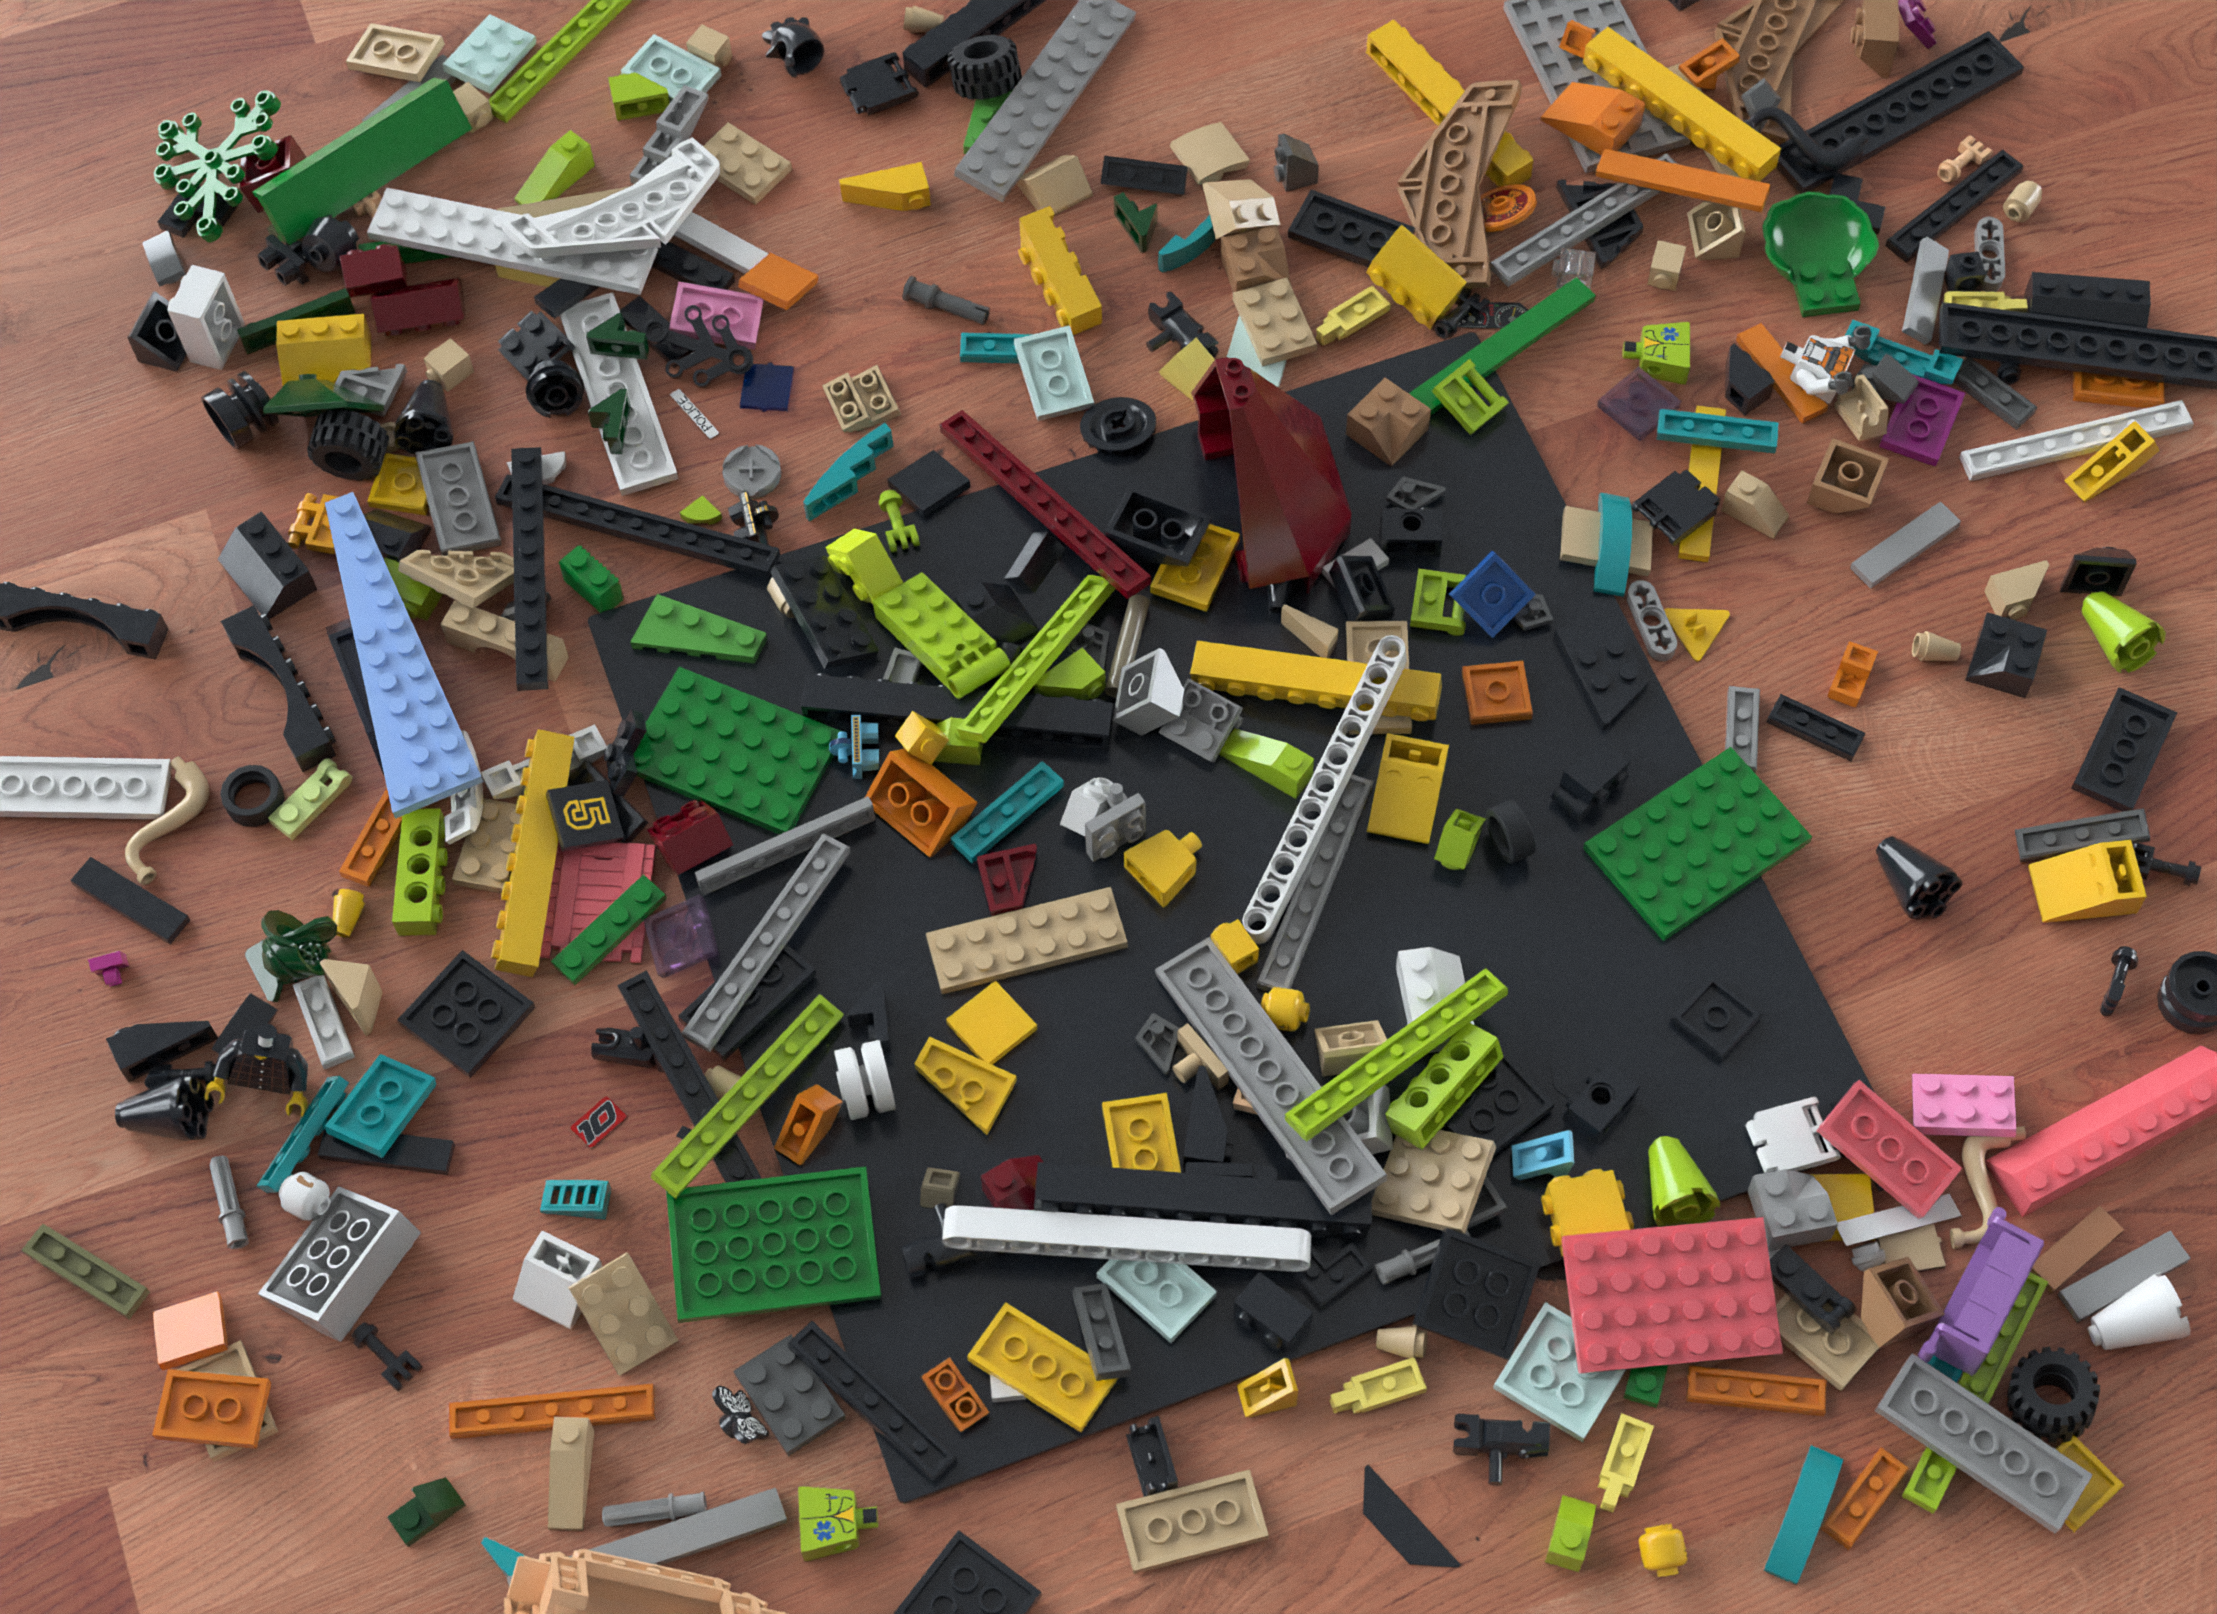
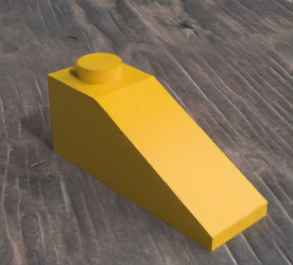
[839,162,931,211]
[2064,421,2160,503]

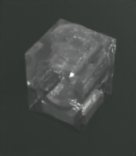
[1552,248,1596,289]

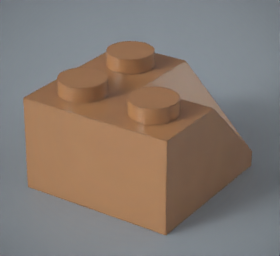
[1850,0,1899,79]
[1221,224,1291,292]
[1346,378,1431,467]
[1807,438,1889,514]
[1861,1256,1945,1348]

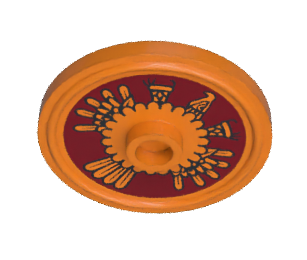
[1480,184,1537,232]

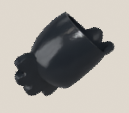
[762,17,824,78]

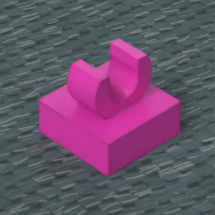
[88,951,129,987]

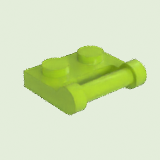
[1432,359,1509,435]
[1410,569,1467,636]

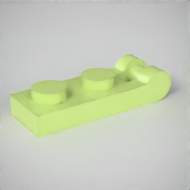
[268,758,353,841]

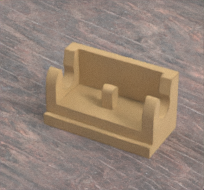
[1834,374,1888,441]

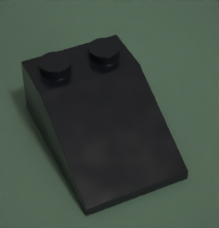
[1105,485,1213,566]

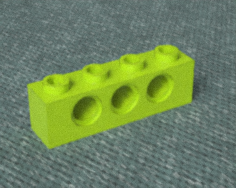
[392,808,448,936]
[1385,1023,1504,1150]

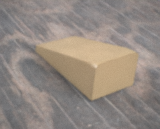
[1281,605,1338,658]

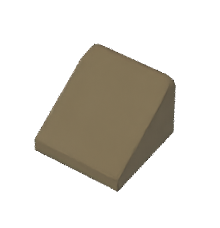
[920,1167,960,1209]

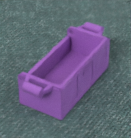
[1918,1207,2044,1376]

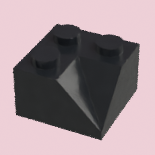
[1965,612,2047,698]

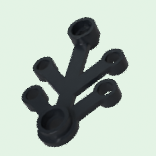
[643,305,753,388]

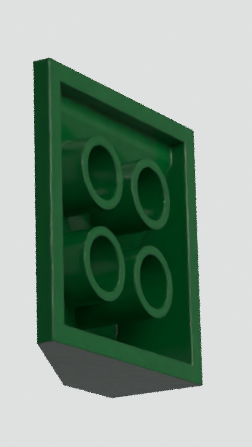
[263,374,385,418]

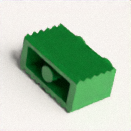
[558,546,624,613]

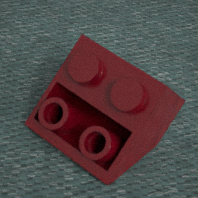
[340,244,408,298]
[647,800,733,875]

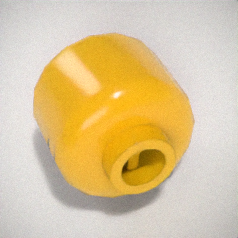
[1261,987,1310,1032]
[1638,1523,1687,1577]

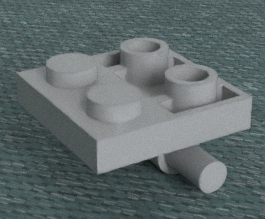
[1159,678,1243,763]
[1085,783,1146,862]

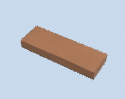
[2030,1205,2124,1294]

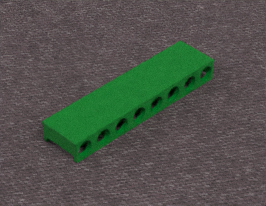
[252,78,472,246]

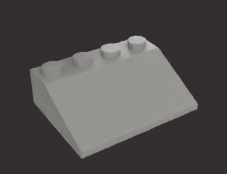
[258,1186,421,1342]

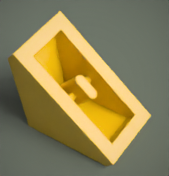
[1236,1358,1298,1418]

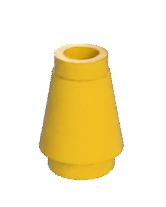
[332,889,365,938]

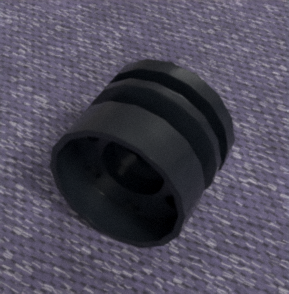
[201,371,279,449]

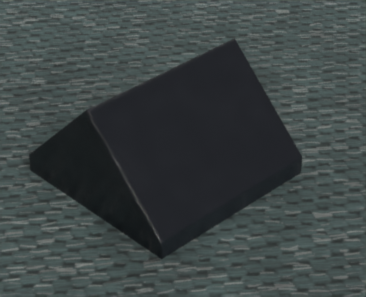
[127,291,186,372]
[1004,531,1066,593]
[1329,555,1395,621]

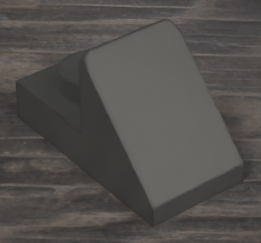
[1851,354,1919,404]

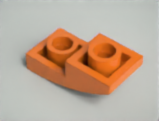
[921,1357,989,1433]

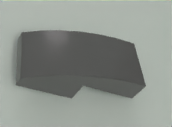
[143,230,186,287]

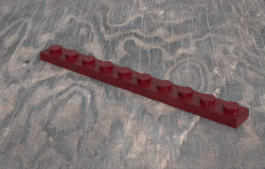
[939,410,1151,599]

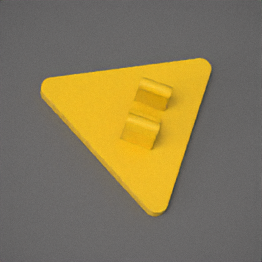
[1664,608,1730,662]

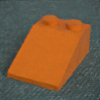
[1540,82,1646,156]

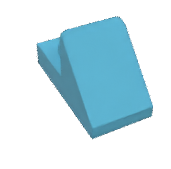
[1512,1130,1574,1180]

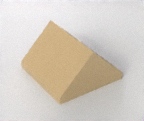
[1016,155,1093,216]
[1687,201,1745,260]
[319,959,383,1036]
[1314,1020,1387,1077]

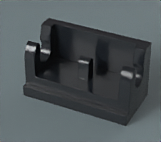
[1126,1416,1178,1497]

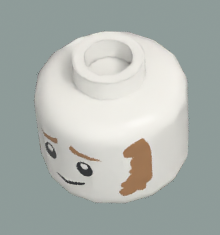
[279,1172,331,1221]

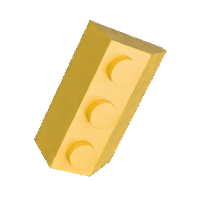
[1366,225,1467,329]
[276,314,371,386]

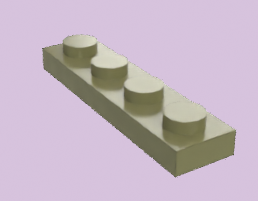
[22,1223,150,1319]

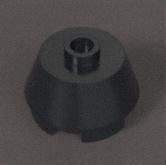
[302,215,359,272]
[526,359,584,418]

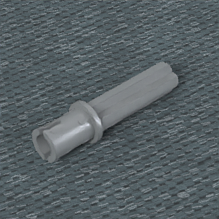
[209,1155,249,1249]
[1375,1230,1471,1285]
[602,1492,707,1527]

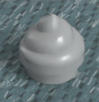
[1851,1242,1886,1272]

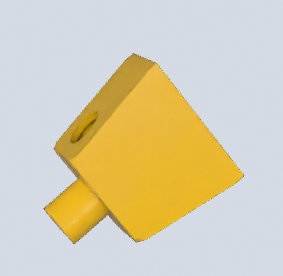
[1124,830,1202,908]

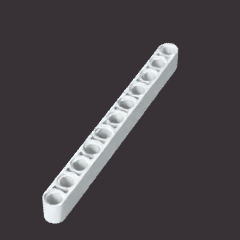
[1242,635,1407,944]
[942,1206,1311,1272]

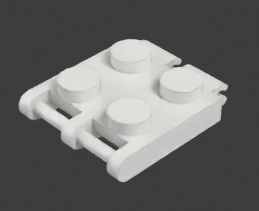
[1746,1097,1841,1173]

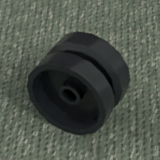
[2157,951,2217,1034]

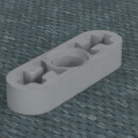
[1974,217,2005,292]
[1627,580,1677,662]

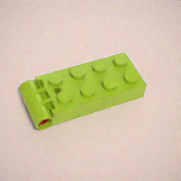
[873,572,1011,699]

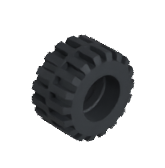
[948,35,1022,100]
[307,410,389,481]
[2007,1347,2100,1443]

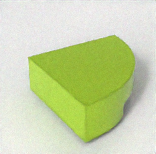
[679,495,722,525]

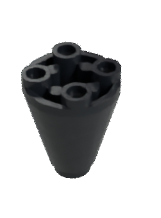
[393,380,454,455]
[1876,836,1963,919]
[115,1075,214,1141]

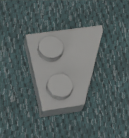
[335,364,407,417]

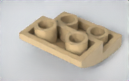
[1170,122,1250,185]
[822,365,901,433]

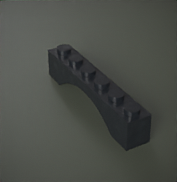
[0,582,169,660]
[221,605,336,772]

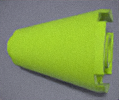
[2081,591,2166,673]
[1648,1136,1721,1227]

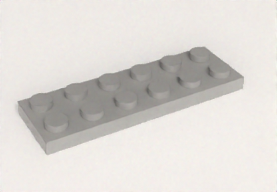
[1875,1353,2092,1533]

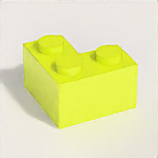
[825,529,903,604]

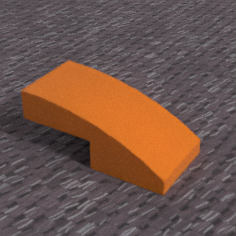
[1827,641,1878,708]

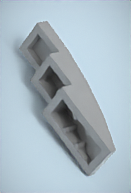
[630,85,709,184]

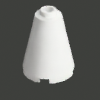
[2087,1272,2191,1350]

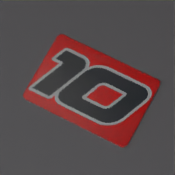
[570,1096,627,1148]

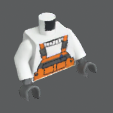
[1780,325,1871,404]

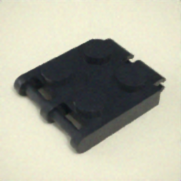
[840,52,919,116]
[498,310,576,381]
[1631,469,1720,546]

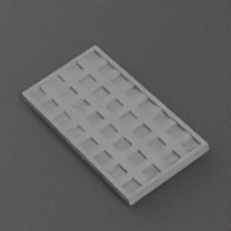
[1503,0,1691,173]

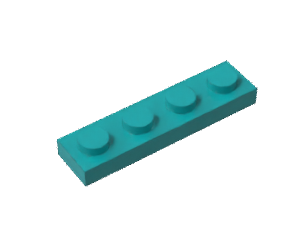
[1656,409,1779,454]
[950,761,1064,864]
[256,1075,349,1193]

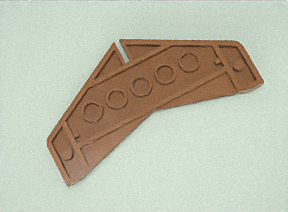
[1715,0,1845,144]
[1396,80,1522,288]

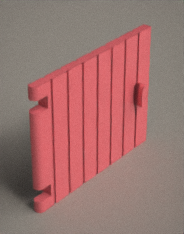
[540,840,656,963]

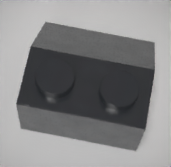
[363,509,431,562]

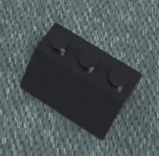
[218,511,317,620]

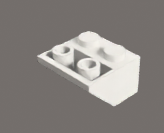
[513,1231,603,1330]

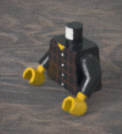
[205,1024,309,1117]

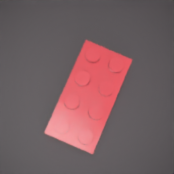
[1816,1080,1962,1219]

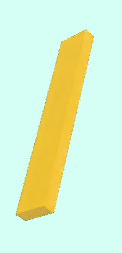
[1678,405,1726,562]

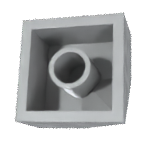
[1112,648,1184,736]
[1748,1169,1838,1251]

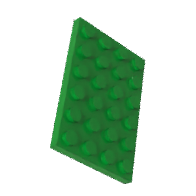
[634,667,842,835]
[1583,747,1812,941]
[666,1166,881,1323]

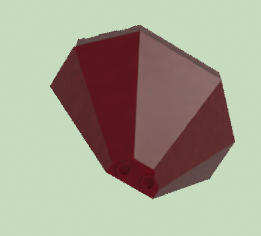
[1191,357,1352,594]

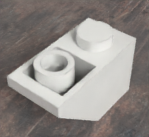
[1060,777,1113,836]

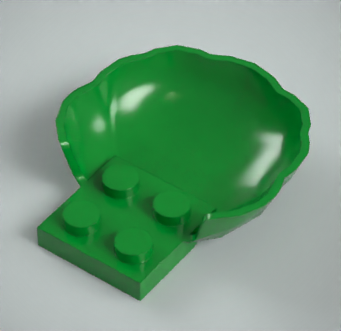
[1762,192,1879,317]

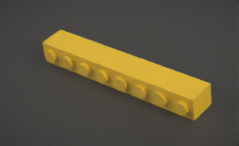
[1366,19,1534,187]
[1583,26,1781,182]
[1190,641,1442,721]
[491,729,575,977]

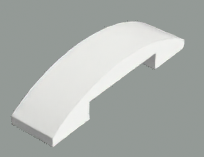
[481,724,607,799]
[444,730,483,844]

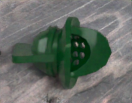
[245,910,338,1002]

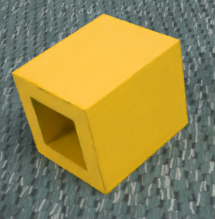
[895,711,949,765]
[1211,919,1259,974]

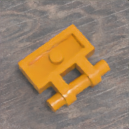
[287,493,338,555]

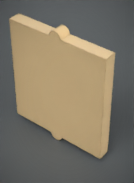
[1877,1223,1946,1272]

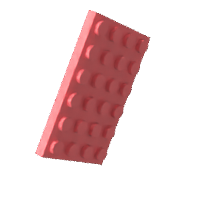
[1561,1217,1783,1374]

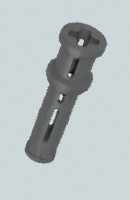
[902,276,990,325]

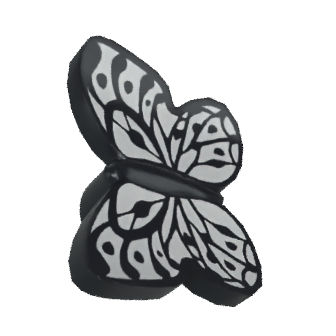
[712,1386,769,1444]

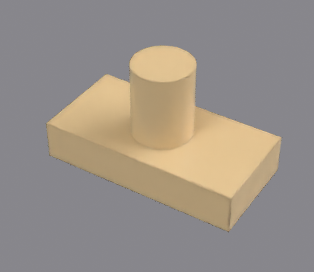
[1173,1023,1229,1090]

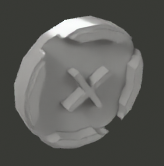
[722,444,782,499]

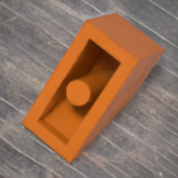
[774,1084,843,1165]

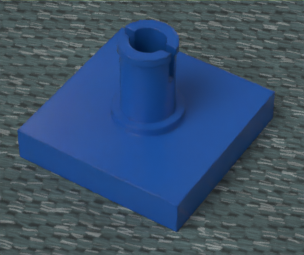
[1449,551,1536,638]

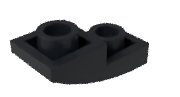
[212,993,278,1054]

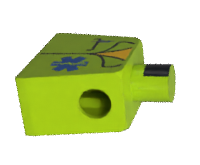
[1623,322,1690,385]
[798,1486,878,1561]

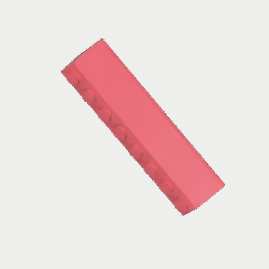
[1985,1046,2217,1218]

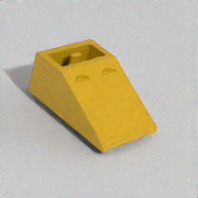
[1367,733,1449,844]
[2028,840,2147,923]

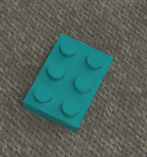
[325,1054,437,1158]

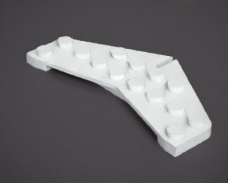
[502,137,720,258]

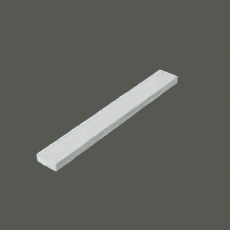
[1959,400,2194,481]

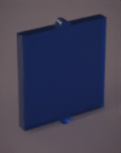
[740,362,794,412]

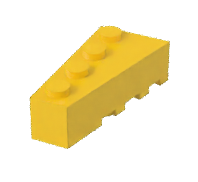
[1018,206,1102,335]

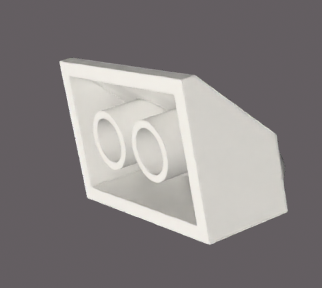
[1396,947,1474,1053]

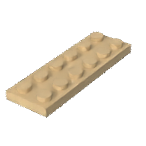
[926,887,1128,994]

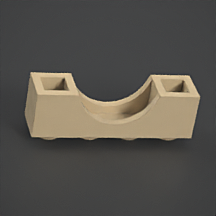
[441,600,569,682]

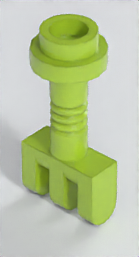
[879,490,920,553]

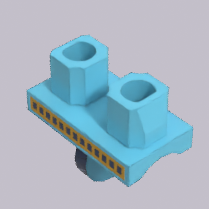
[829,715,879,779]

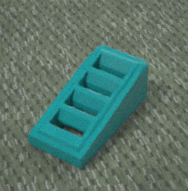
[540,1180,612,1220]

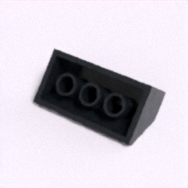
[2024,272,2151,328]

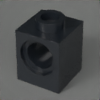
[1944,251,1986,292]

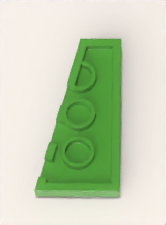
[630,594,768,663]

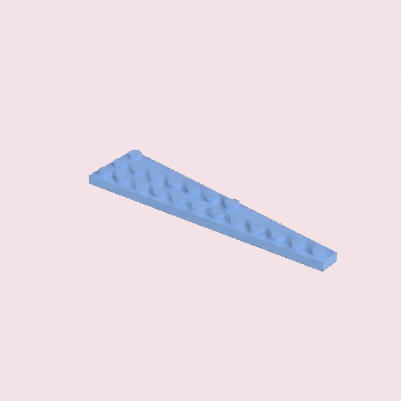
[325,492,483,819]

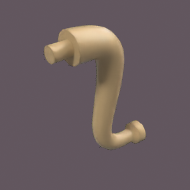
[125,756,209,885]
[1950,1126,2026,1249]

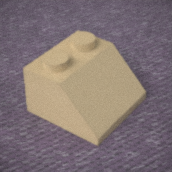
[1203,179,1280,239]

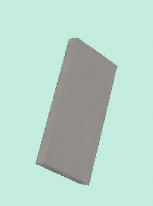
[415,441,501,556]

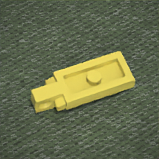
[1315,286,1391,346]
[1943,292,2028,313]
[1329,1358,1427,1414]
[1598,1413,1654,1513]

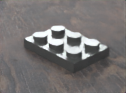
[733,1334,846,1456]

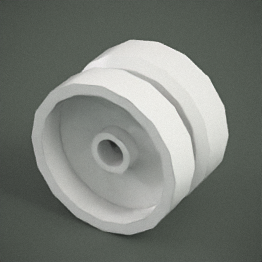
[834,1040,896,1120]

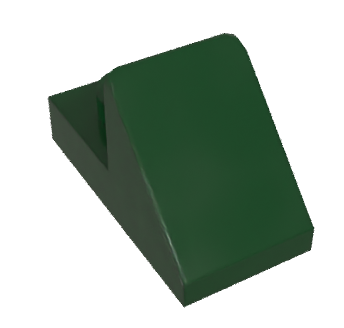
[1114,192,1158,254]
[586,313,650,360]
[588,389,631,454]
[387,1477,466,1547]

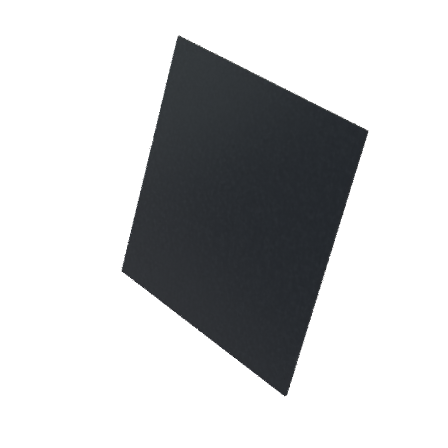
[588,332,1875,1504]

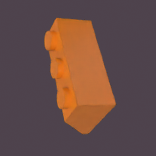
[864,748,978,857]

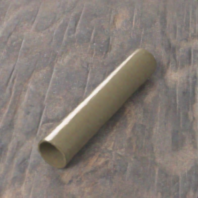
[1104,594,1150,698]

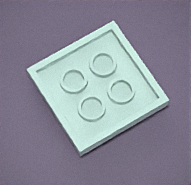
[1493,1302,1627,1442]

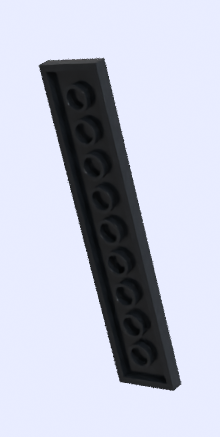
[1776,31,2024,194]
[1939,302,2217,389]

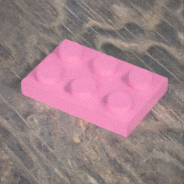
[669,282,764,350]
[1912,1074,2016,1137]

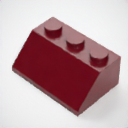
[371,277,466,336]

